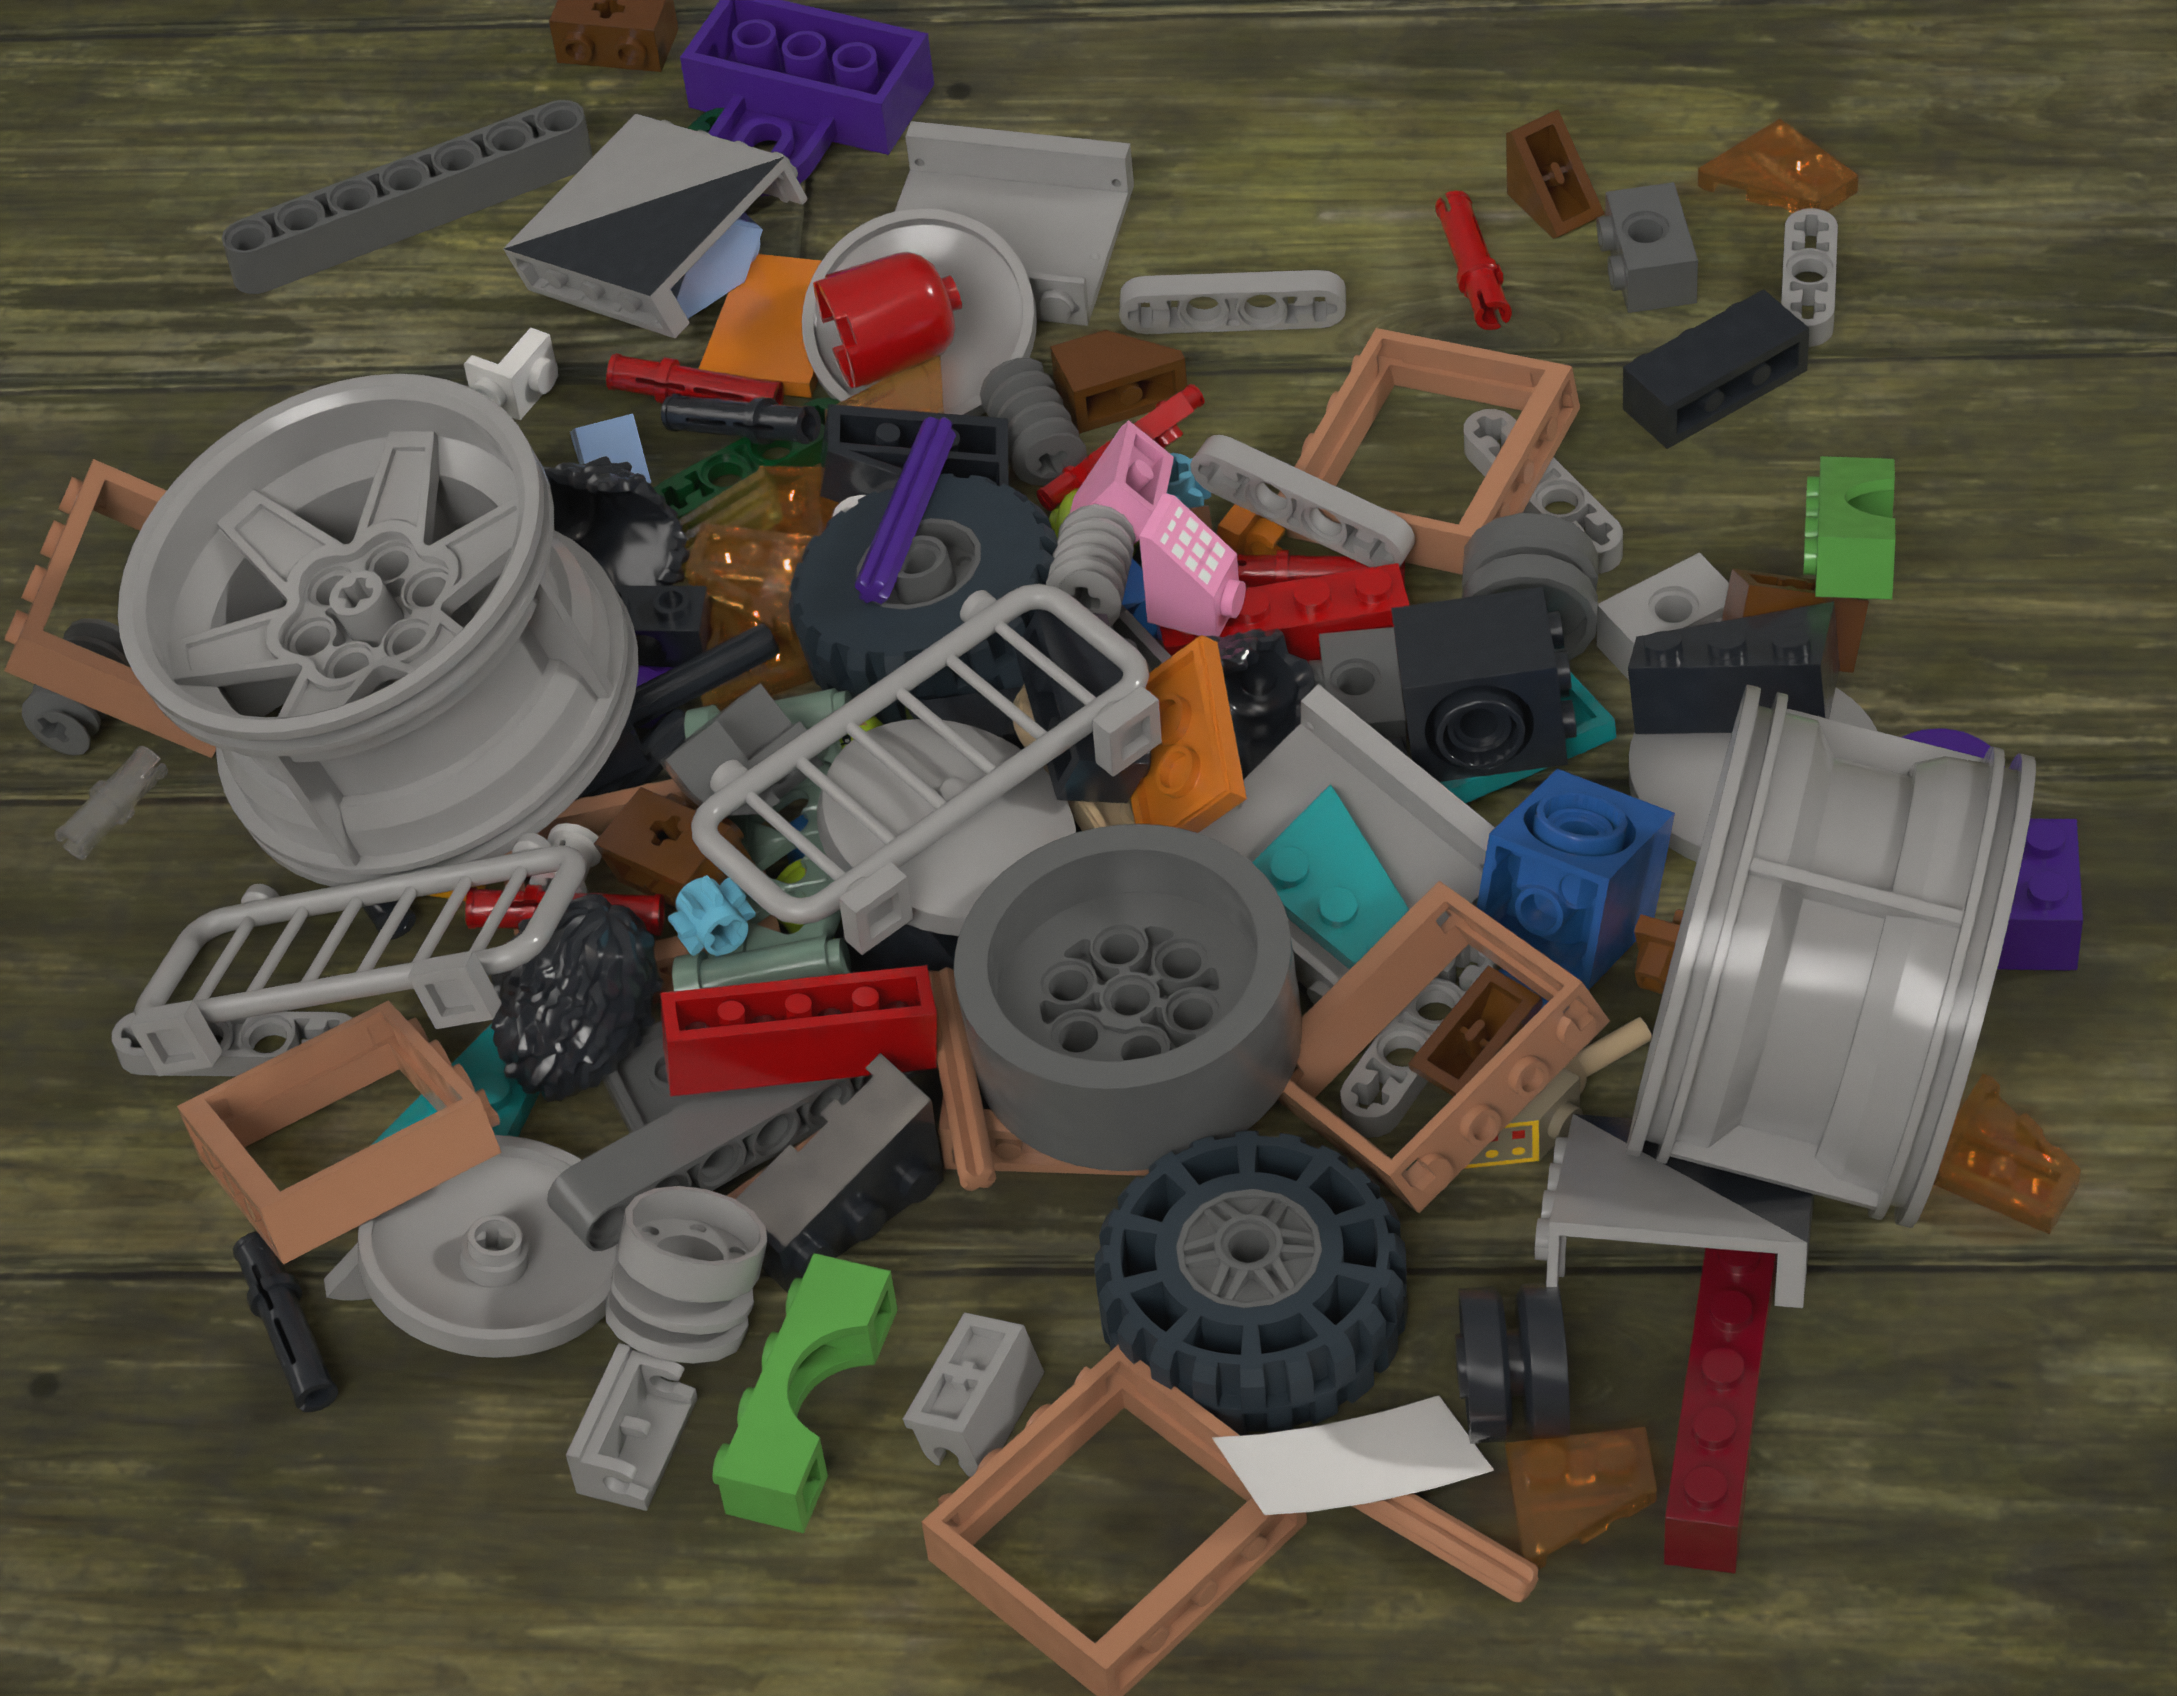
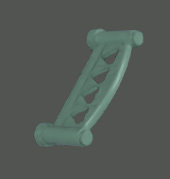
[672,688,852,991]

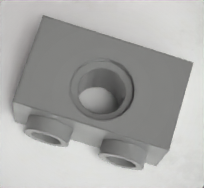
[1597,552,1729,680]

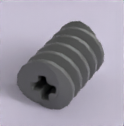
[980,358,1087,486]
[22,618,131,756]

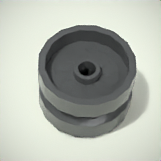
[1462,513,1598,660]

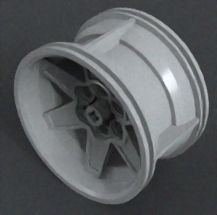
[118,374,638,887]
[1625,685,2036,1228]

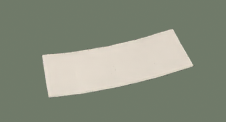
[1212,1396,1494,1515]

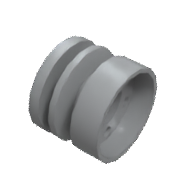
[605,1186,767,1364]

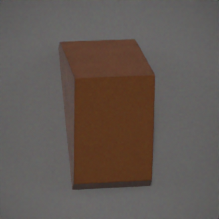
[1506,109,1605,239]
[1408,965,1543,1097]

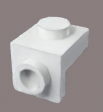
[464,327,559,420]

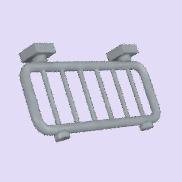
[691,584,1162,955]
[129,833,587,1076]

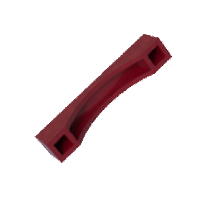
[1664,1248,1778,1574]

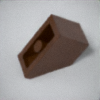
[1050,330,1187,434]

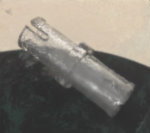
[55,746,168,860]

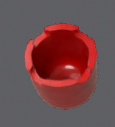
[813,252,962,389]

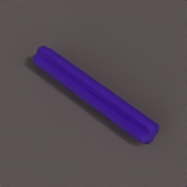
[855,416,956,604]

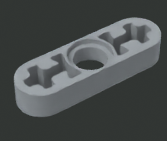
[1781,208,1838,347]

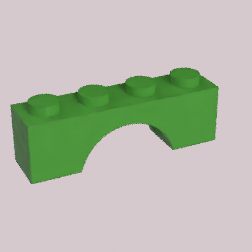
[1803,456,1895,600]
[712,1253,898,1533]

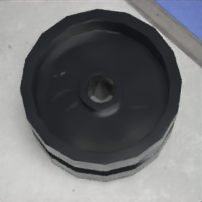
[1455,1282,1570,1444]

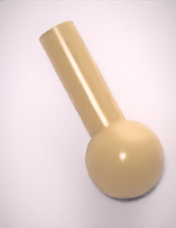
[1564,1017,1652,1094]

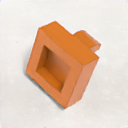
[1217,504,1286,555]

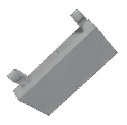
[903,1312,1044,1477]
[566,1343,698,1511]

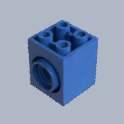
[1477,769,1675,991]

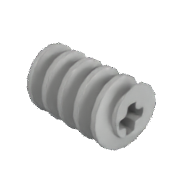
[1046,504,1136,627]

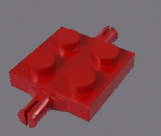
[1036,384,1205,511]

